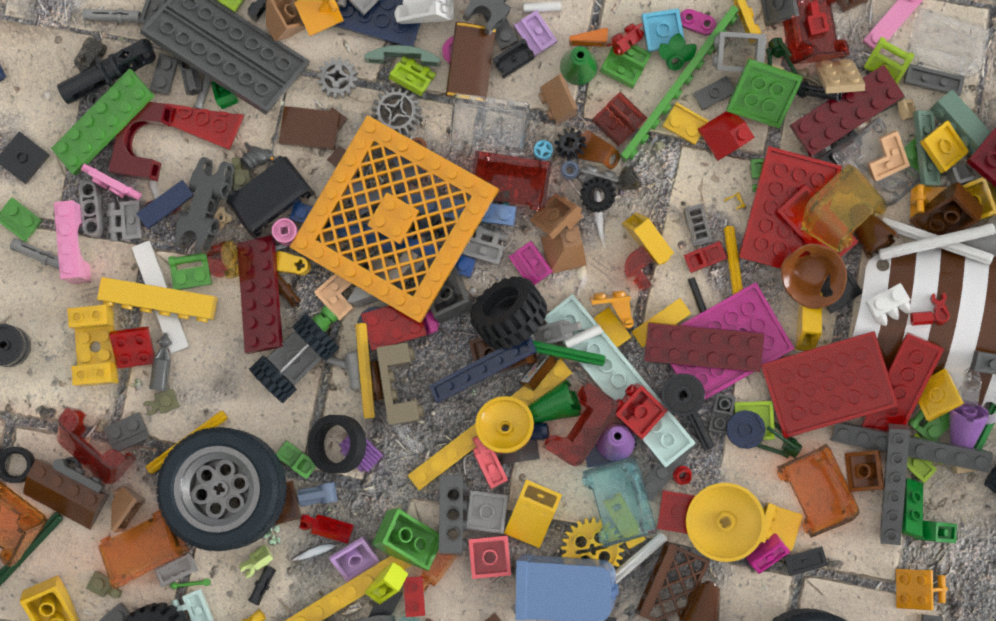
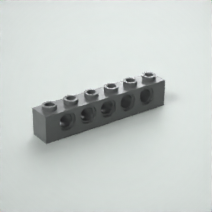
[879,423,910,545]

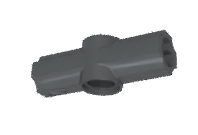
[178,58,203,95]

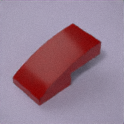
[683,241,728,273]

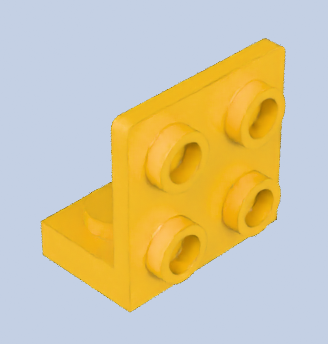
[761,503,803,551]

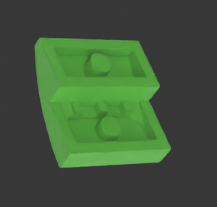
[599,41,652,89]

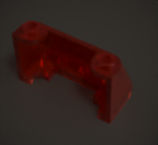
[783,0,850,64]
[469,151,552,211]
[542,382,617,466]
[56,407,137,484]

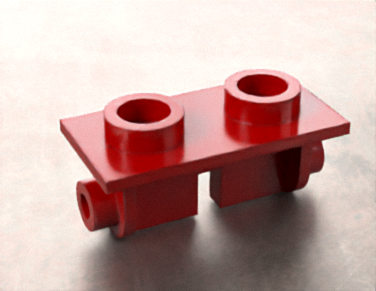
[606,23,644,55]
[403,576,425,617]

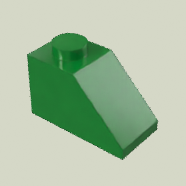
[915,521,957,543]

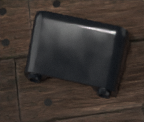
[226,156,315,239]

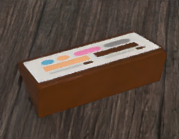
[519,354,557,391]

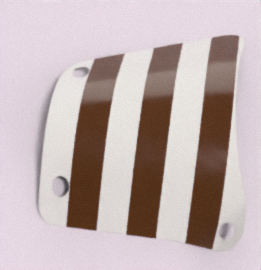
[853,248,996,424]

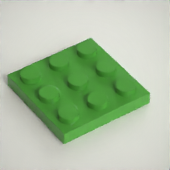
[726,58,803,129]

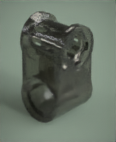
[74,36,107,72]

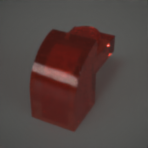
[623,245,653,292]

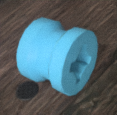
[534,140,553,162]

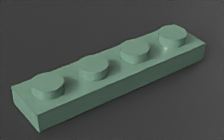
[913,110,941,187]

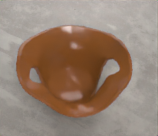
[781,244,847,309]

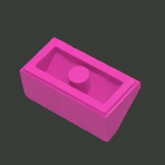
[746,533,790,574]

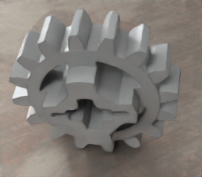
[317,57,359,99]

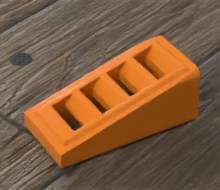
[569,28,608,47]

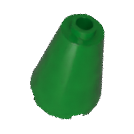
[560,46,598,86]
[528,379,582,423]

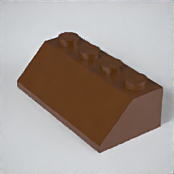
[23,459,109,530]

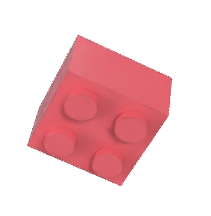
[469,535,511,579]

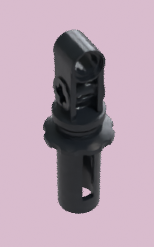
[57,39,156,104]

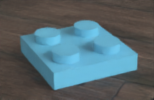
[641,8,686,52]

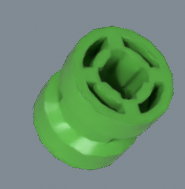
[312,306,338,332]

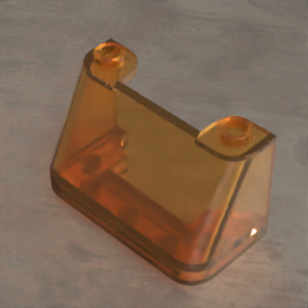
[777,444,860,538]
[0,481,47,567]
[98,510,189,590]

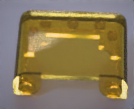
[801,164,887,253]

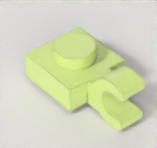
[239,544,273,578]

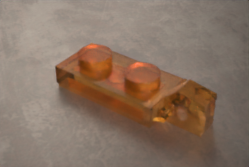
[421,549,457,592]

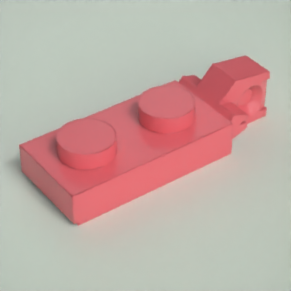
[472,436,508,489]

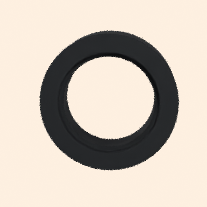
[308,415,366,473]

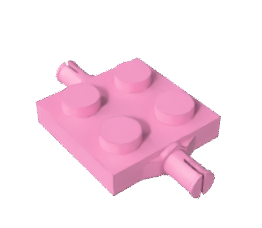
[81,164,142,200]

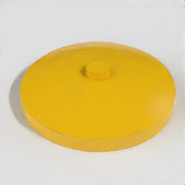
[686,483,765,562]

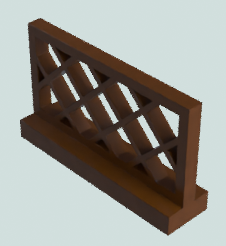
[635,541,710,621]

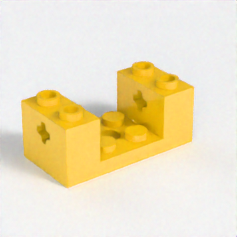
[67,305,119,387]

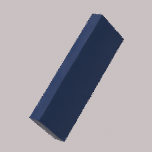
[136,180,194,230]

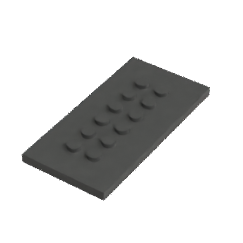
[140,0,310,115]

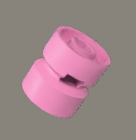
[272,218,299,246]

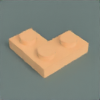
[867,130,910,181]
[314,274,354,321]

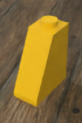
[622,212,674,265]
[795,293,822,351]

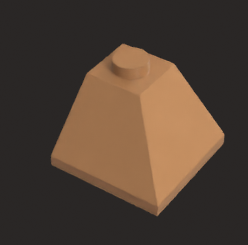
[266,0,306,41]
[540,226,587,274]
[111,486,146,533]

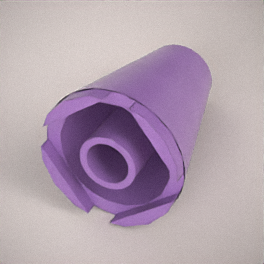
[949,401,989,448]
[596,423,635,462]

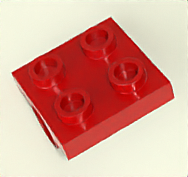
[109,326,155,369]

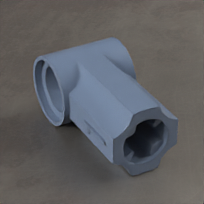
[298,482,338,506]

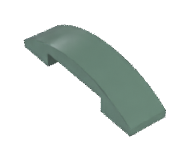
[364,45,441,67]

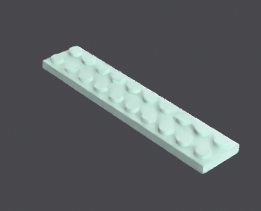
[543,294,695,468]

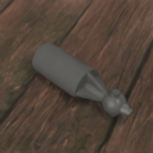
[149,333,172,391]

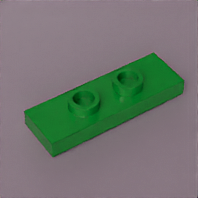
[902,478,923,539]

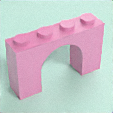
[54,200,91,284]

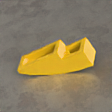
[631,298,691,347]

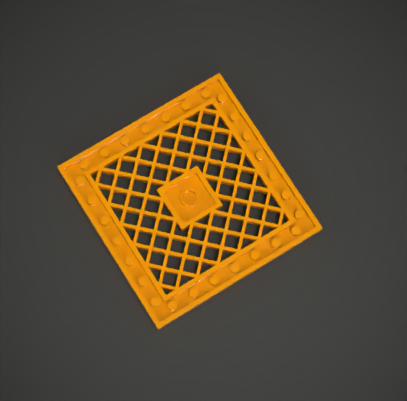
[290,115,499,323]

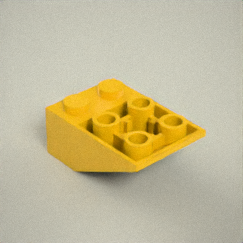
[504,479,562,548]

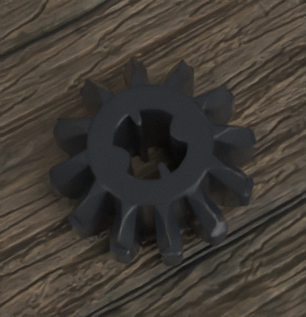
[555,128,587,161]

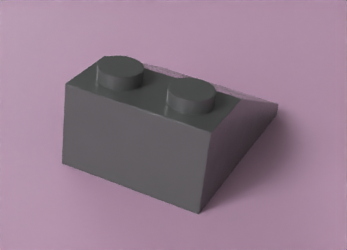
[416,258,473,324]

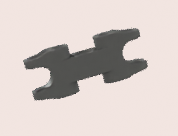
[463,0,512,35]
[175,157,234,254]

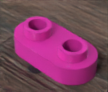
[680,9,716,36]

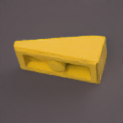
[593,307,632,348]

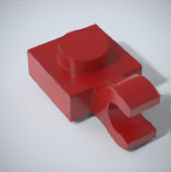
[805,0,830,36]

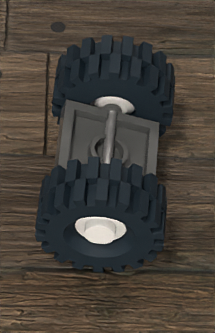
[249,313,340,403]

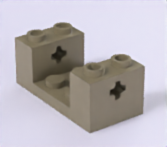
[376,343,424,426]

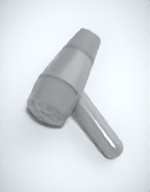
[323,351,361,389]

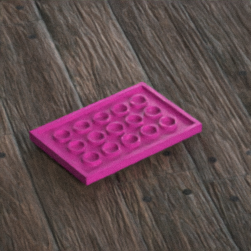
[669,282,795,400]

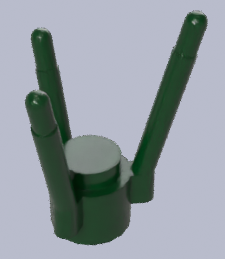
[765,38,799,75]
[756,422,802,458]

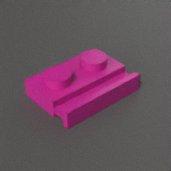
[509,241,553,285]

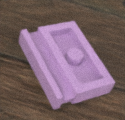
[514,10,557,57]

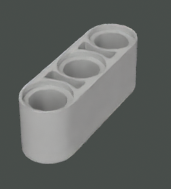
[79,181,104,238]

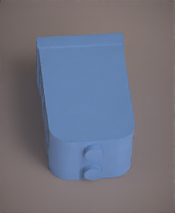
[515,554,619,621]

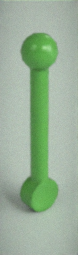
[170,578,211,590]

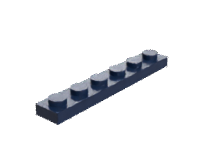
[429,336,537,403]

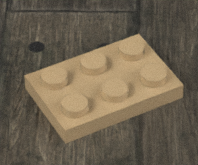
[815,59,865,94]

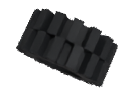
[580,177,616,213]

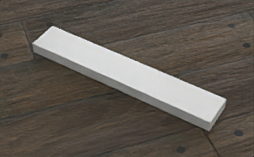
[132,241,190,354]

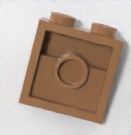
[529,193,583,239]

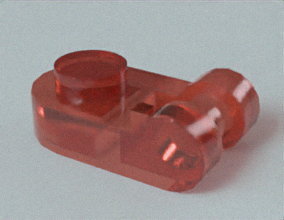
[207,242,229,278]

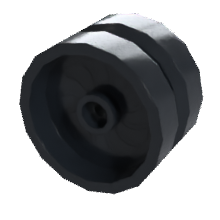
[0,324,31,367]
[662,373,705,416]

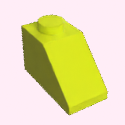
[365,562,408,605]

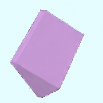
[329,536,380,582]

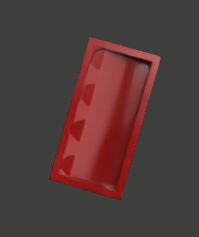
[777,184,859,257]

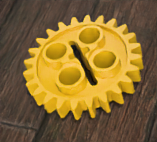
[561,517,624,567]

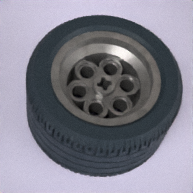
[156,427,287,551]

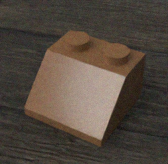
[538,73,577,125]

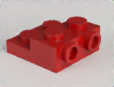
[611,383,668,440]

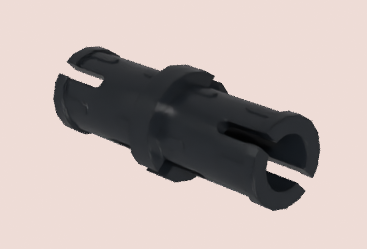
[248,565,277,606]

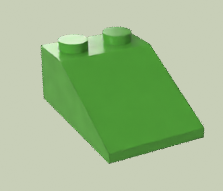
[372,508,439,571]

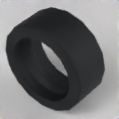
[0,446,35,483]

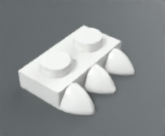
[865,283,911,326]

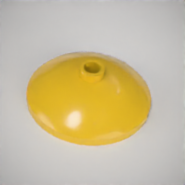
[475,396,534,453]

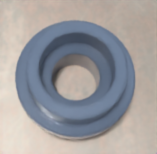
[560,161,579,180]

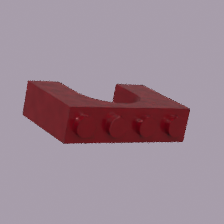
[109,102,174,182]

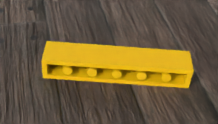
[97,277,218,323]

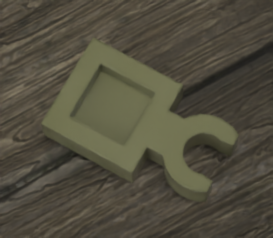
[143,389,180,416]

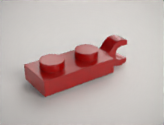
[299,514,354,544]

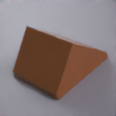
[845,450,885,492]

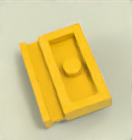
[662,102,709,145]

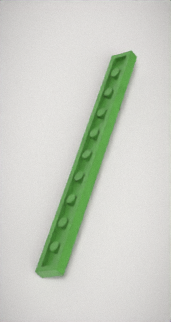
[620,5,739,163]

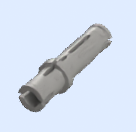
[82,8,141,24]
[10,238,59,269]

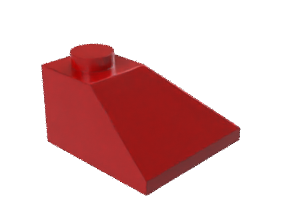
[698,111,755,161]

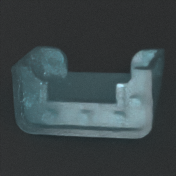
[582,458,657,548]

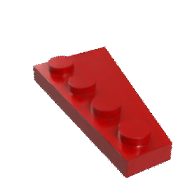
[166,104,244,150]

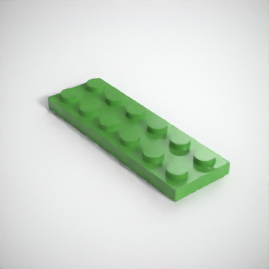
[51,68,155,176]

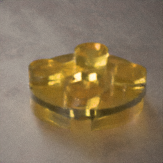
[221,240,239,279]

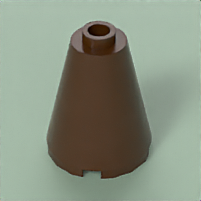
[848,204,899,259]
[681,581,720,621]

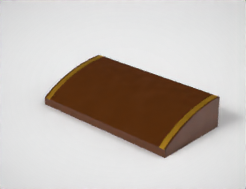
[445,22,496,104]

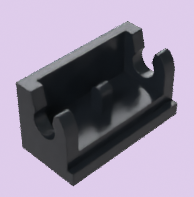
[493,38,535,79]

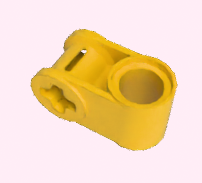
[276,251,311,275]

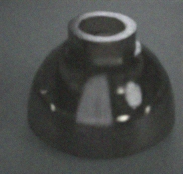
[616,166,642,191]

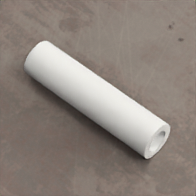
[523,1,561,13]
[564,324,603,348]

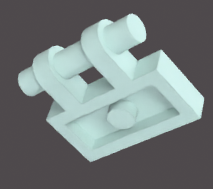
[171,589,214,621]

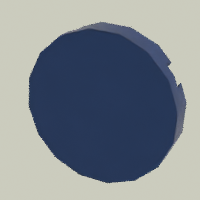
[726,410,766,449]

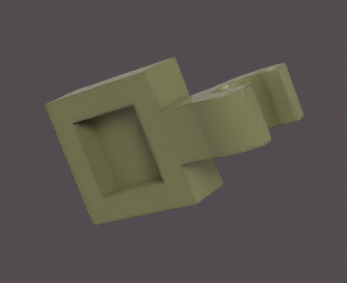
[231,157,251,191]
[86,571,123,599]

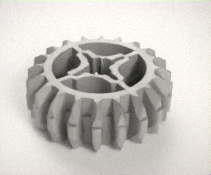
[371,87,422,136]

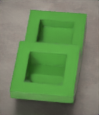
[276,440,316,480]

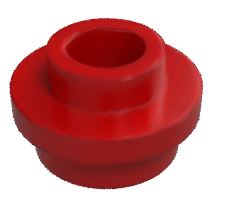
[673,466,692,485]

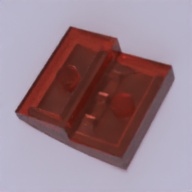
[592,92,647,147]

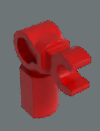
[910,293,950,326]

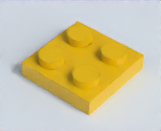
[920,120,969,173]
[918,369,964,422]

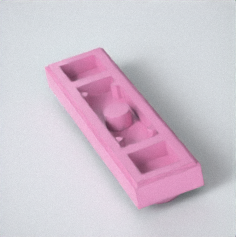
[863,0,923,50]

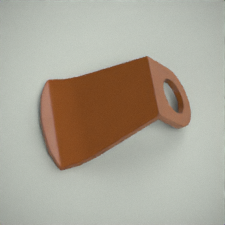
[577,130,620,169]

